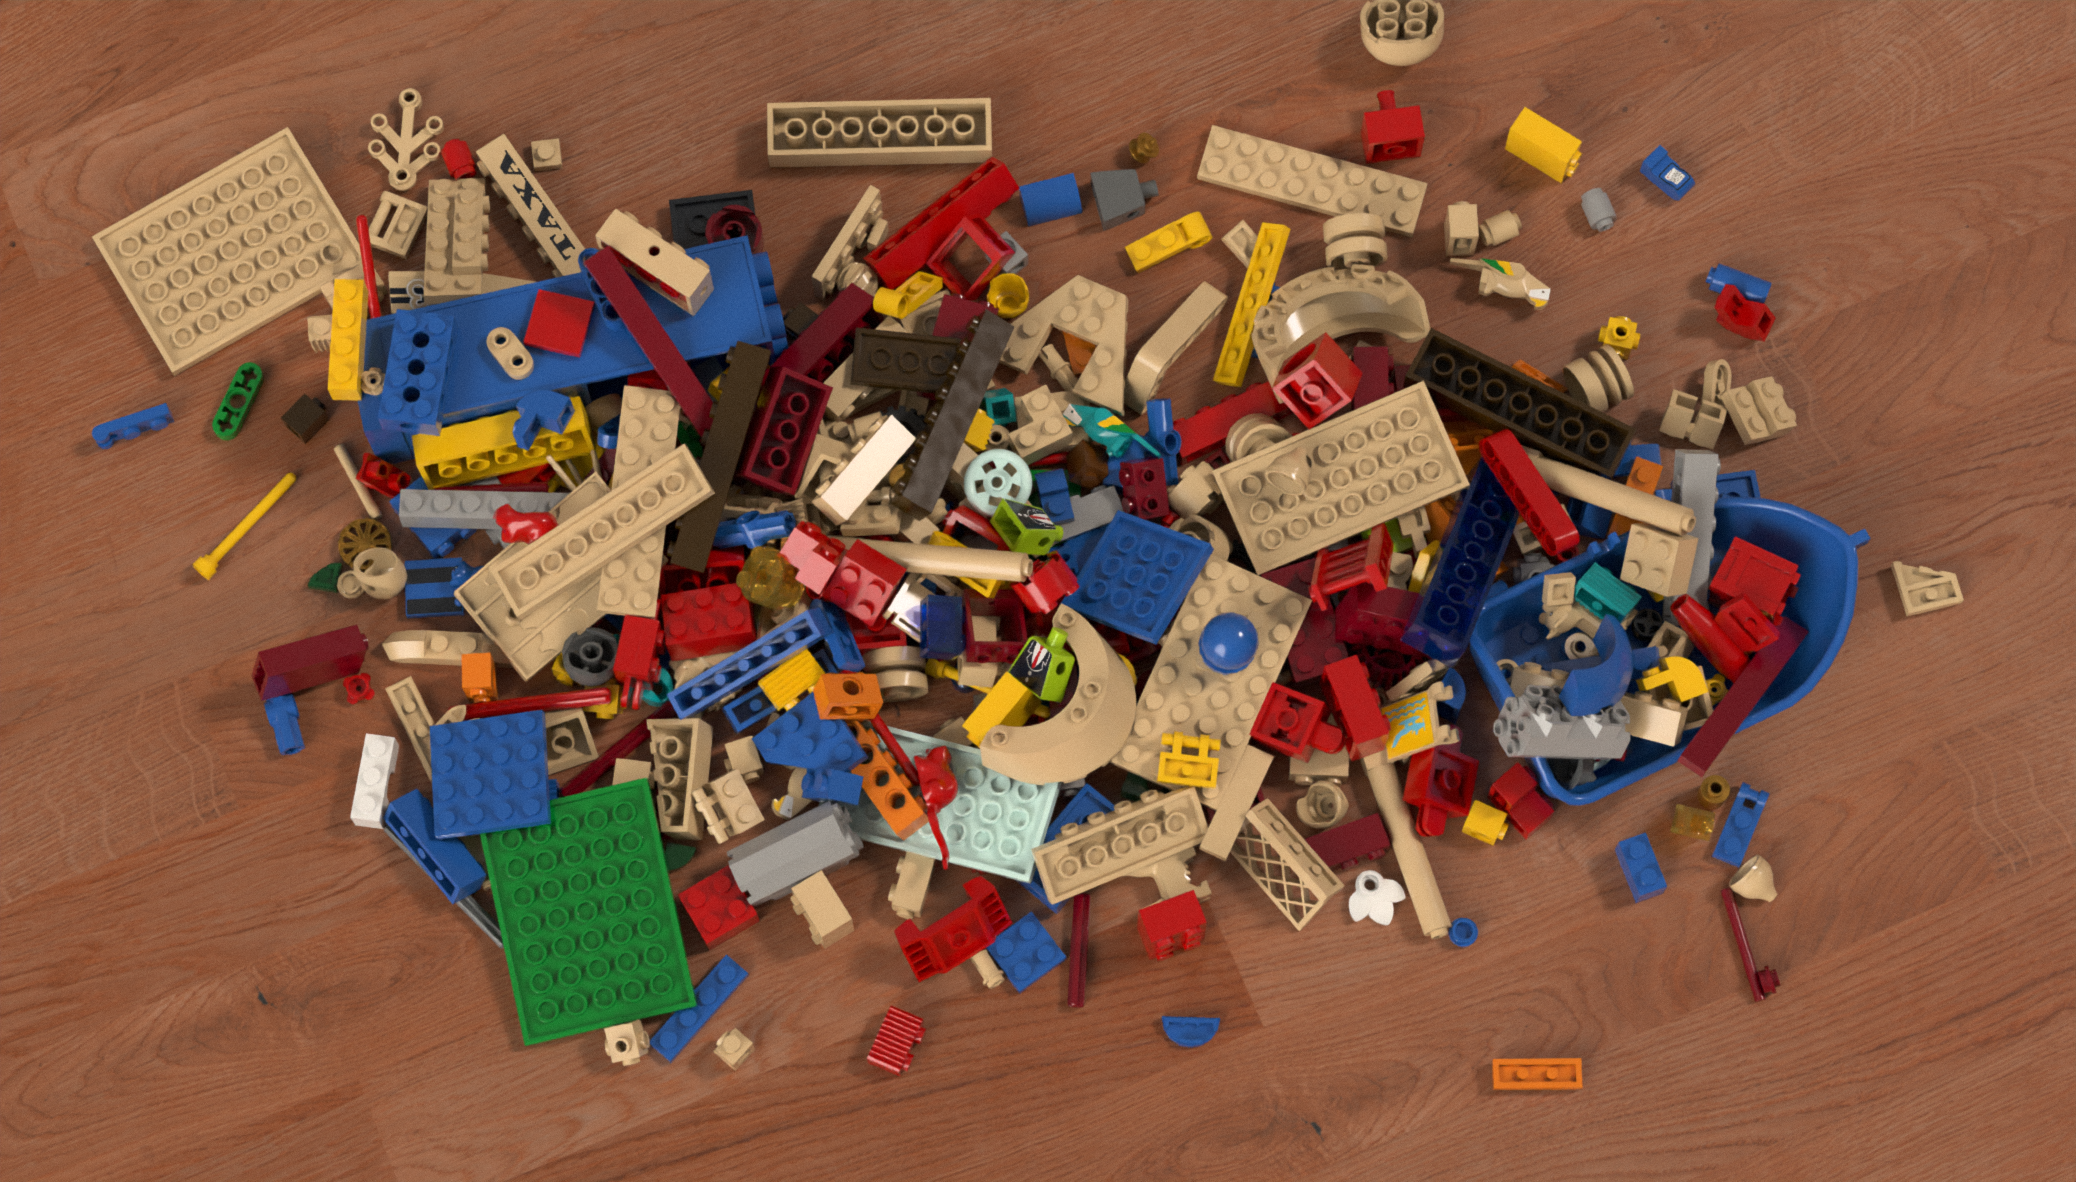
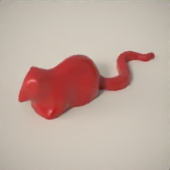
[493,504,559,545]
[914,745,958,870]

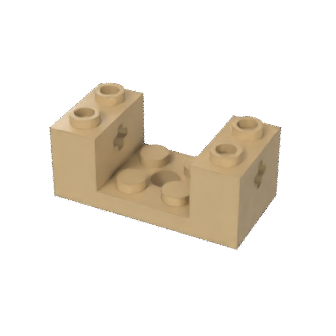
[889,442,993,544]

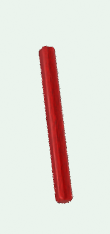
[448,687,612,721]

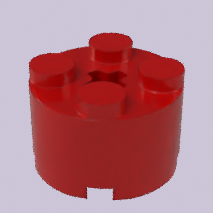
[1010,550,1080,615]

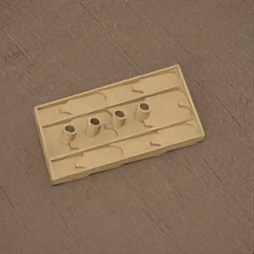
[454,472,668,682]

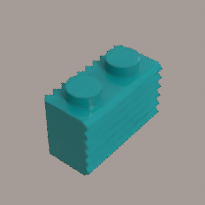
[1573,562,1642,624]

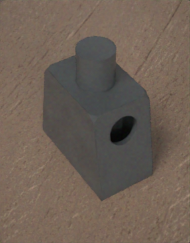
[1090,169,1159,231]

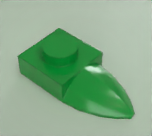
[677,420,704,460]

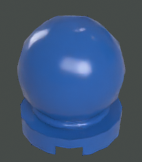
[1198,612,1259,675]

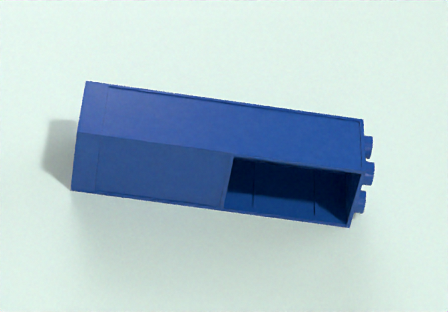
[358,235,788,464]

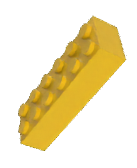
[412,396,596,490]

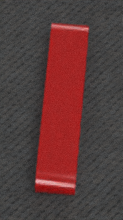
[1479,429,1580,556]

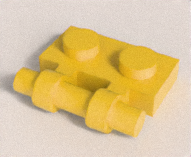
[1157,731,1221,789]

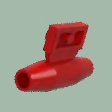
[1670,593,1780,683]

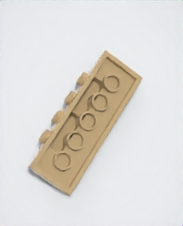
[423,178,490,304]
[1031,786,1208,905]

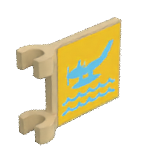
[1380,682,1460,763]

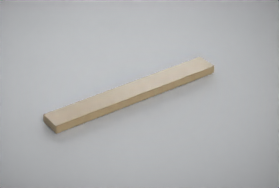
[385,676,491,891]

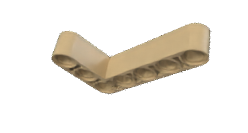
[1124,281,1228,415]

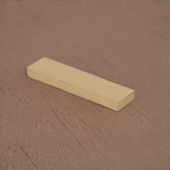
[1199,744,1274,861]

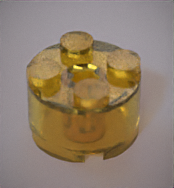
[736,546,805,611]

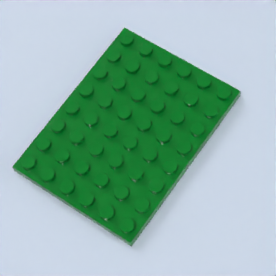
[480,777,698,1046]

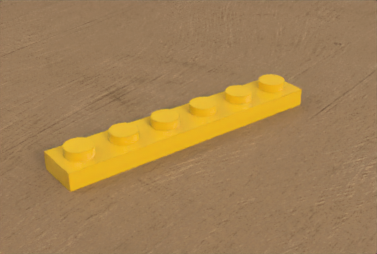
[1213,222,1291,387]

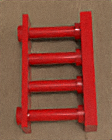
[1309,523,1394,611]

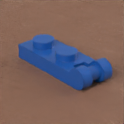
[92,403,174,449]
[810,599,865,673]
[1712,782,1770,868]

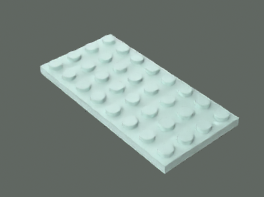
[819,720,1062,884]

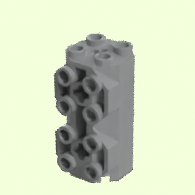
[1493,685,1630,760]
[727,800,864,906]

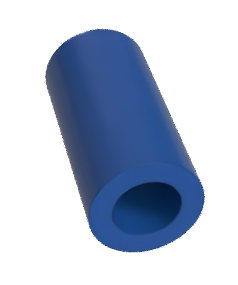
[1706,263,1772,303]

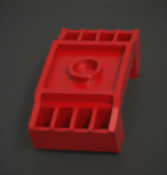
[894,876,1012,982]

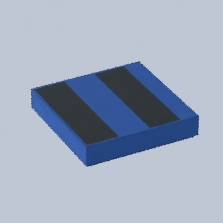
[405,557,465,619]

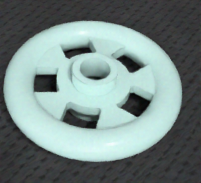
[964,449,1032,517]

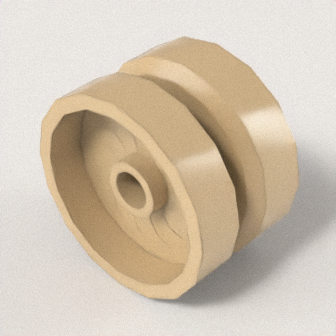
[1323,213,1388,270]
[1226,413,1292,463]
[862,646,928,702]

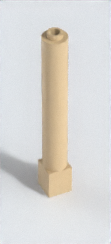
[1521,445,1696,536]
[827,535,1033,582]
[1360,746,1452,939]

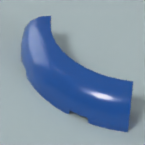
[1559,614,1634,716]

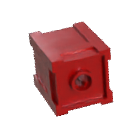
[1708,536,1801,627]

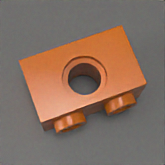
[461,653,498,703]
[813,672,883,719]

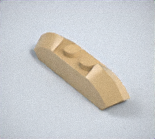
[382,630,513,668]

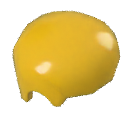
[986,273,1029,318]

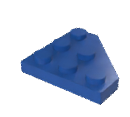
[752,692,868,773]

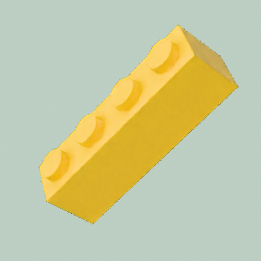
[328,279,368,401]

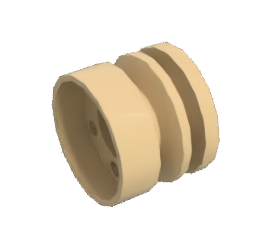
[1562,344,1634,412]

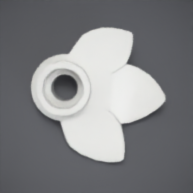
[1349,870,1406,925]

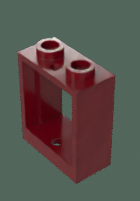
[959,589,1028,664]

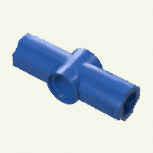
[1144,398,1181,486]
[713,510,796,549]
[264,693,305,755]

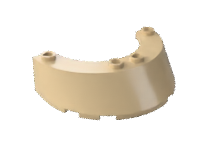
[1252,264,1430,404]
[980,603,1136,785]

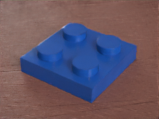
[985,911,1067,994]

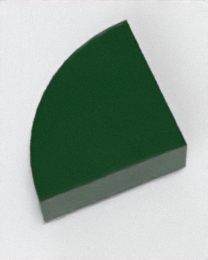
[308,563,343,593]
[665,842,697,873]

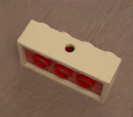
[595,208,714,316]

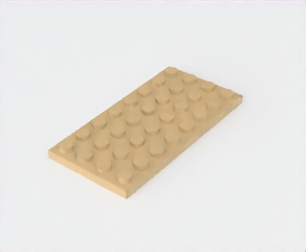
[1212,381,1470,576]
[1111,554,1312,811]

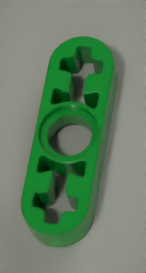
[212,362,264,440]

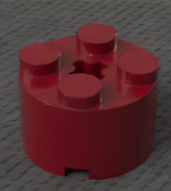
[706,205,764,254]

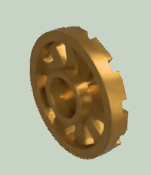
[338,518,392,571]

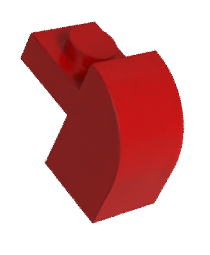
[1714,284,1776,342]

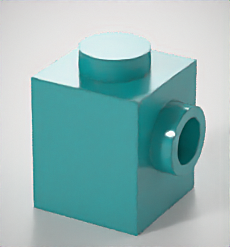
[980,388,1017,427]

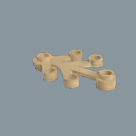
[368,88,444,191]

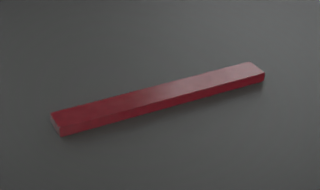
[583,246,714,439]
[1678,616,1809,777]

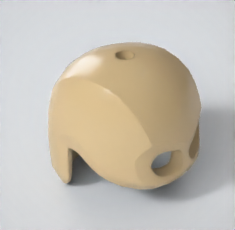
[1296,780,1349,829]

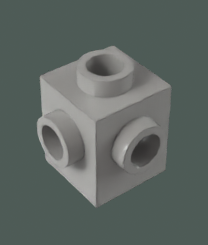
[1513,553,1554,584]

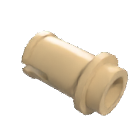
[971,950,1005,989]

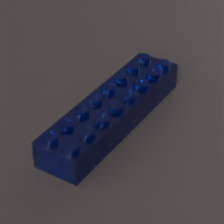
[1400,456,1520,668]

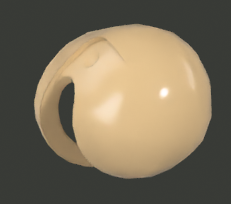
[353,548,407,600]

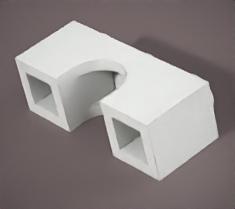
[350,733,399,829]

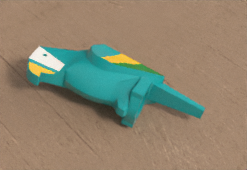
[1063,404,1161,458]

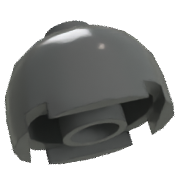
[562,627,618,687]

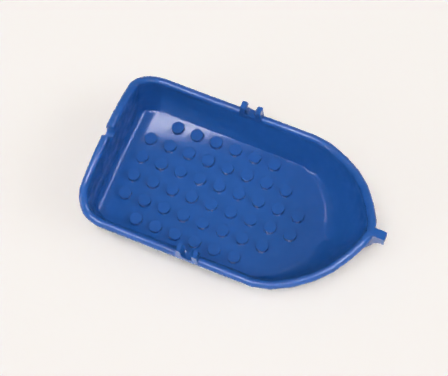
[1465,497,1871,806]

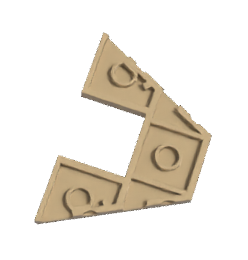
[999,275,1128,416]

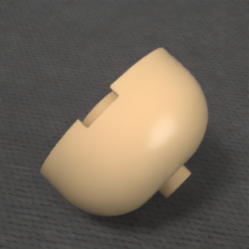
[1360,0,1444,66]

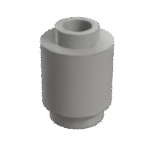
[1581,188,1617,232]

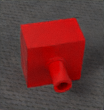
[1361,90,1425,164]

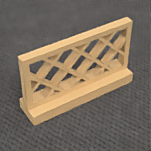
[1230,798,1344,931]

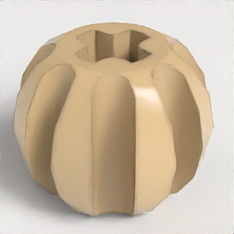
[837,262,879,297]

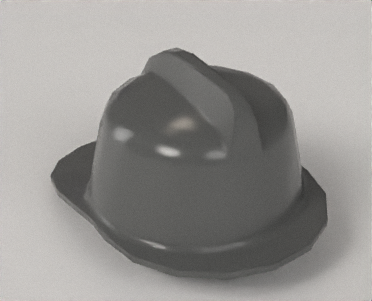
[1546,758,1596,791]

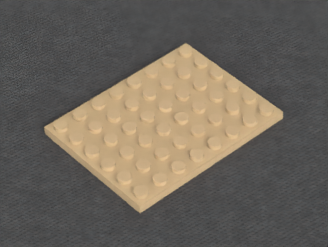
[92,127,362,376]

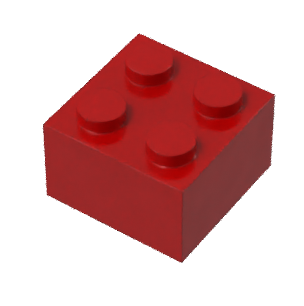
[823,539,907,627]
[678,866,760,951]

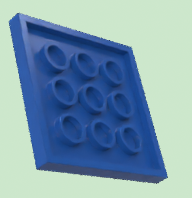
[1060,510,1214,645]
[430,710,551,840]

